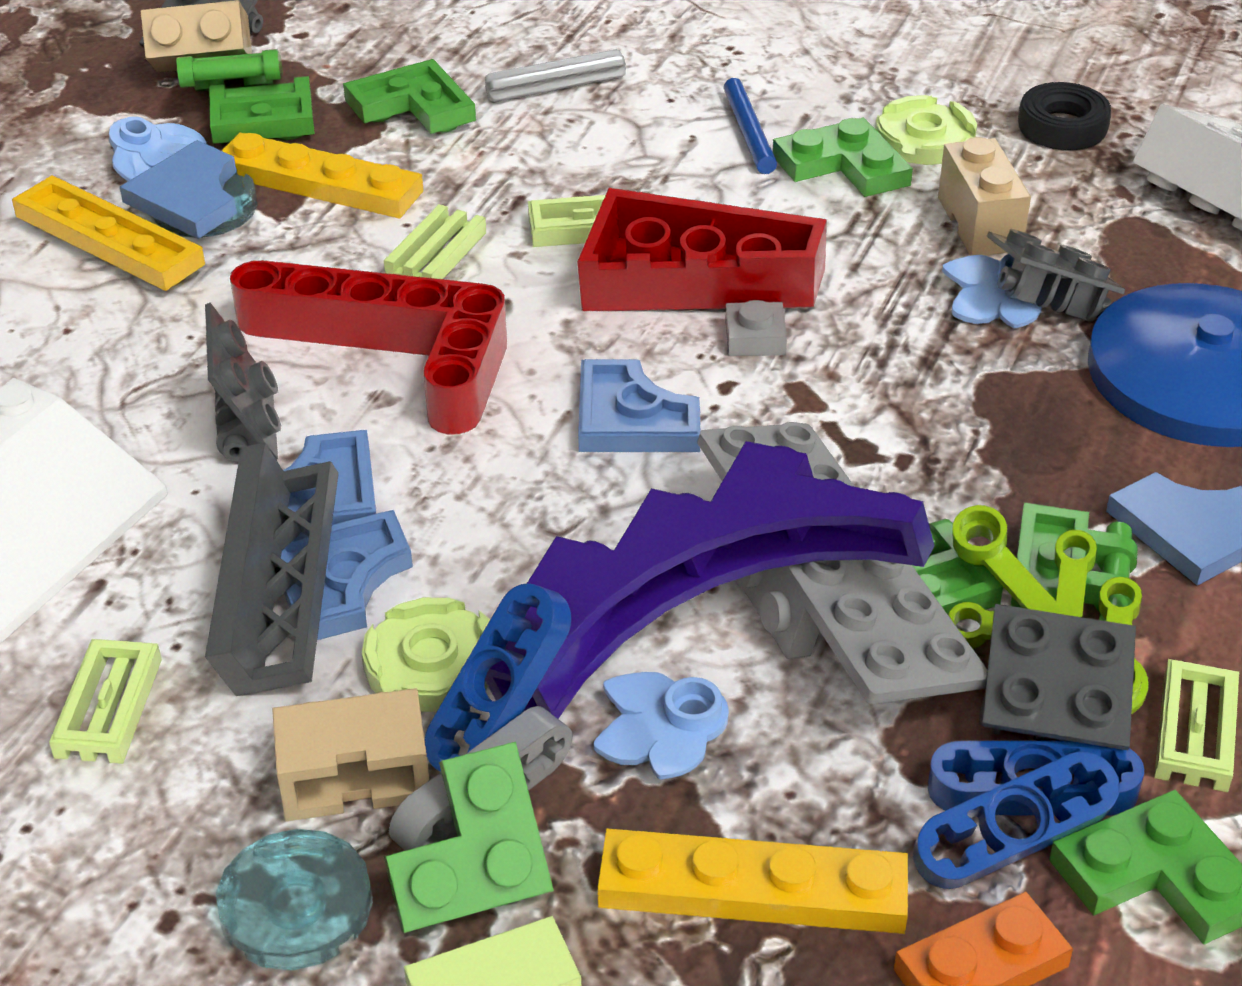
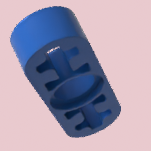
[425,583,571,772]
[927,741,1145,815]
[913,751,1120,889]

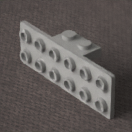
[697,422,988,704]

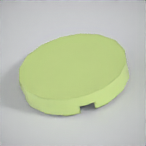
[875,95,977,165]
[362,597,490,712]

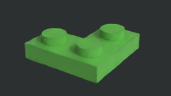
[343,59,476,134]
[772,117,913,197]
[383,741,554,933]
[1049,790,1242,945]

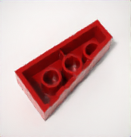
[577,188,827,311]

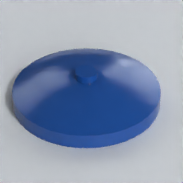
[1088,283,1242,447]

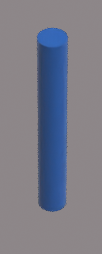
[723,78,777,174]

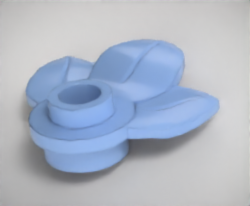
[109,117,206,181]
[942,254,1042,328]
[594,672,729,779]

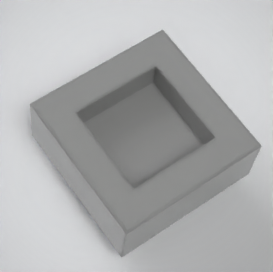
[725,300,787,356]

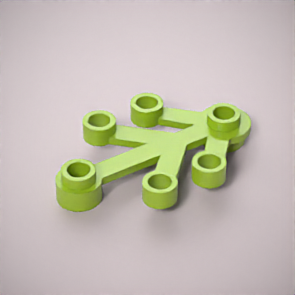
[948,505,1148,714]

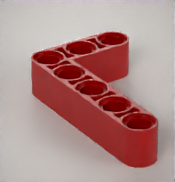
[230,260,507,435]

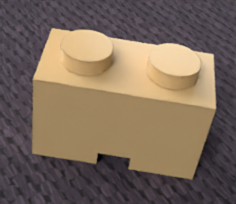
[141,0,252,72]
[938,137,1031,256]
[272,688,429,822]

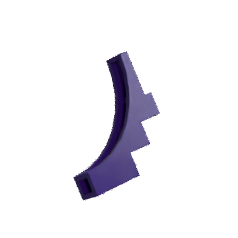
[485,441,934,719]

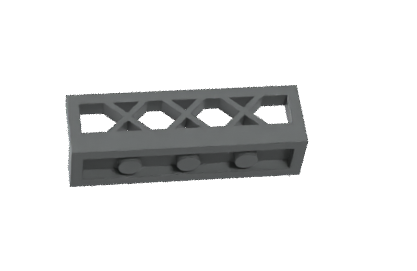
[205,442,339,696]

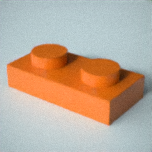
[894,892,1073,986]

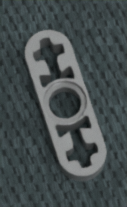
[389,706,573,850]

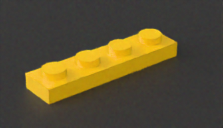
[222,132,424,219]
[12,175,205,291]
[598,828,908,934]

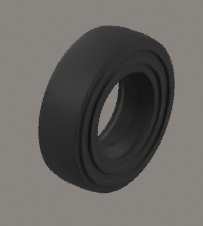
[1018,82,1111,150]

